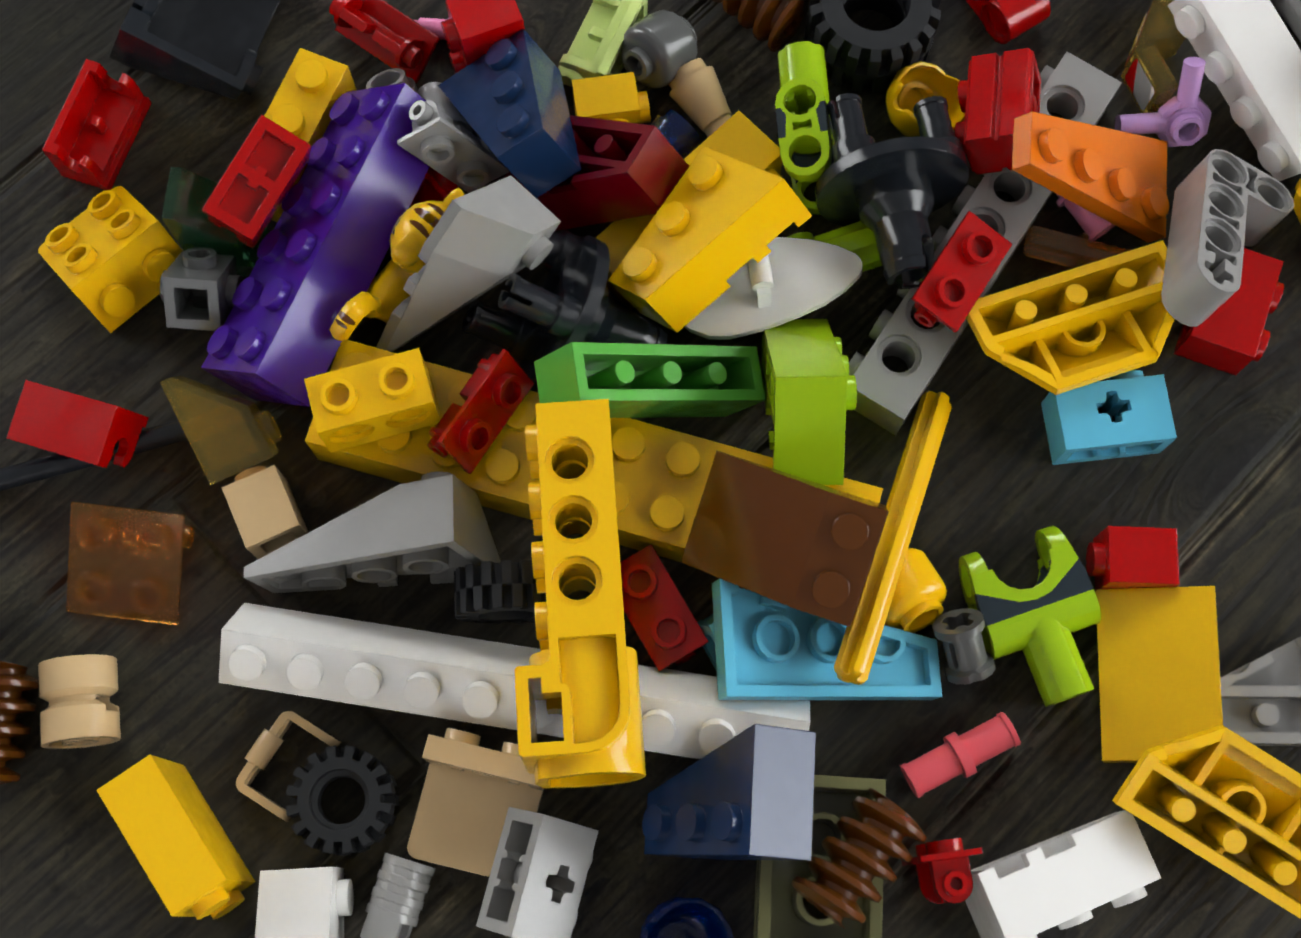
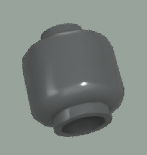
[621,10,698,89]

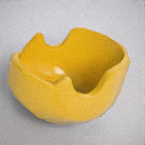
[886,61,965,137]

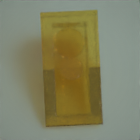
[160,375,282,485]

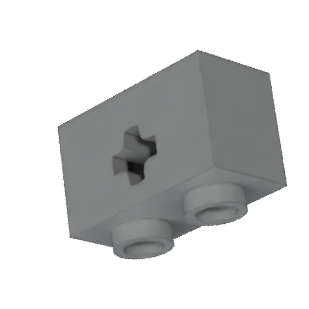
[476,807,599,938]

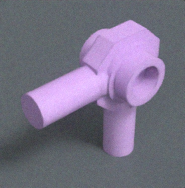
[1115,57,1212,147]

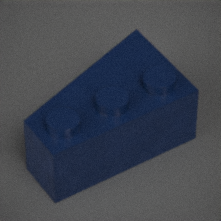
[438,29,581,198]
[642,724,816,861]

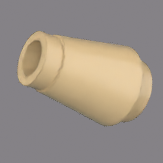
[669,58,732,137]

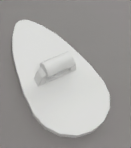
[685,237,862,340]

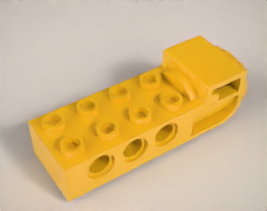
[514,399,646,788]

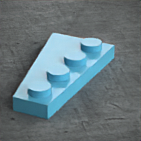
[711,578,942,700]

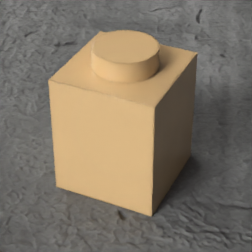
[221,465,309,559]

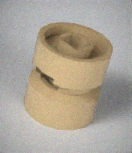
[38,654,121,749]

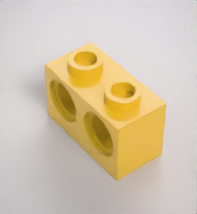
[304,348,441,453]

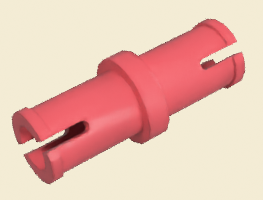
[900,712,1021,799]

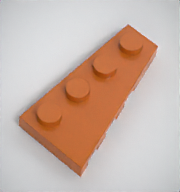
[1012,111,1169,243]

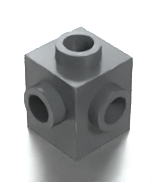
[160,247,244,331]

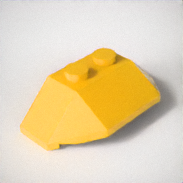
[966,240,1175,395]
[1112,724,1301,919]

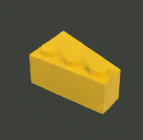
[608,146,812,333]

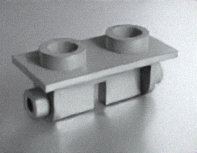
[397,100,510,193]

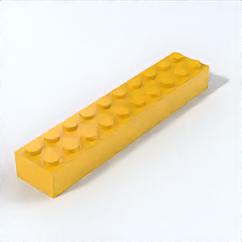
[305,340,883,562]

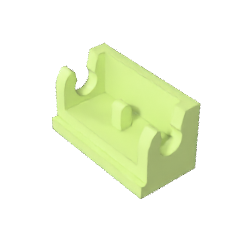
[558,0,648,87]

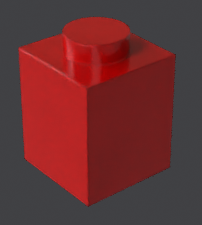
[1086,526,1180,593]

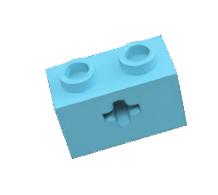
[1041,370,1177,465]

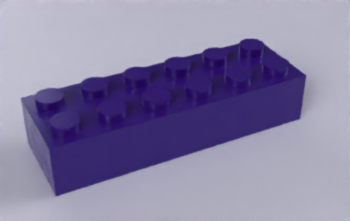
[201,83,430,407]

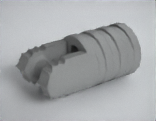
[360,852,436,938]

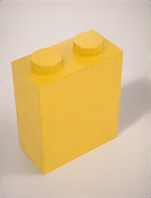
[96,754,255,920]

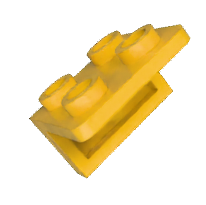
[38,186,184,334]

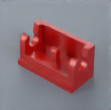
[42,59,152,190]
[202,114,311,249]
[6,380,149,468]

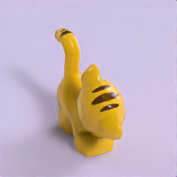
[329,187,465,341]

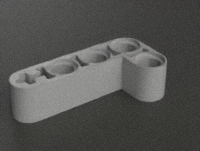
[1161,149,1295,327]

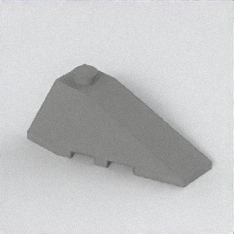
[376,176,561,352]
[244,472,501,593]

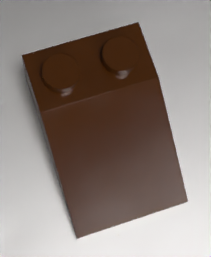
[681,451,889,627]

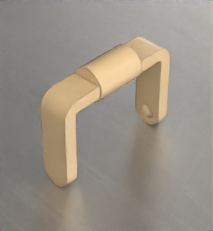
[236,711,341,822]

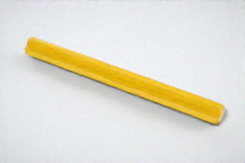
[834,391,952,685]

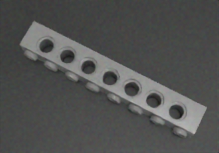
[849,52,1122,436]

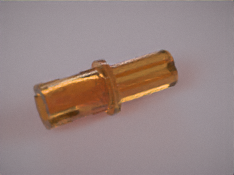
[1023,226,1133,270]

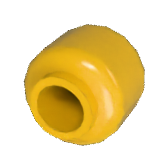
[885,548,947,633]

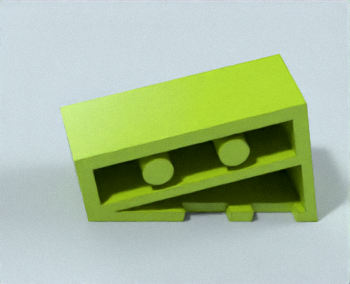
[761,319,857,485]

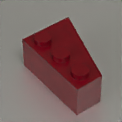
[504,115,689,231]

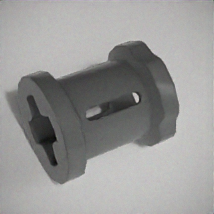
[932,608,996,685]

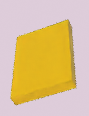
[1096,586,1223,763]

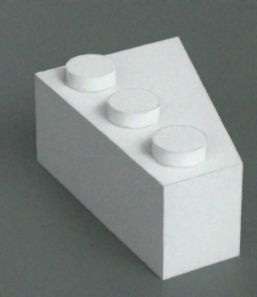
[965,810,1161,938]
[255,866,354,938]

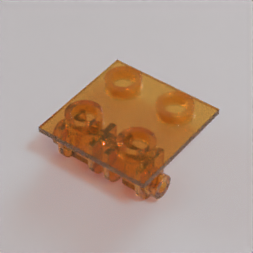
[66,501,195,625]

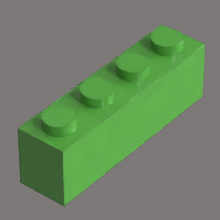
[534,342,766,418]

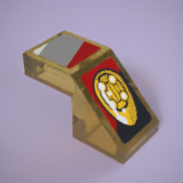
[1121,0,1185,113]

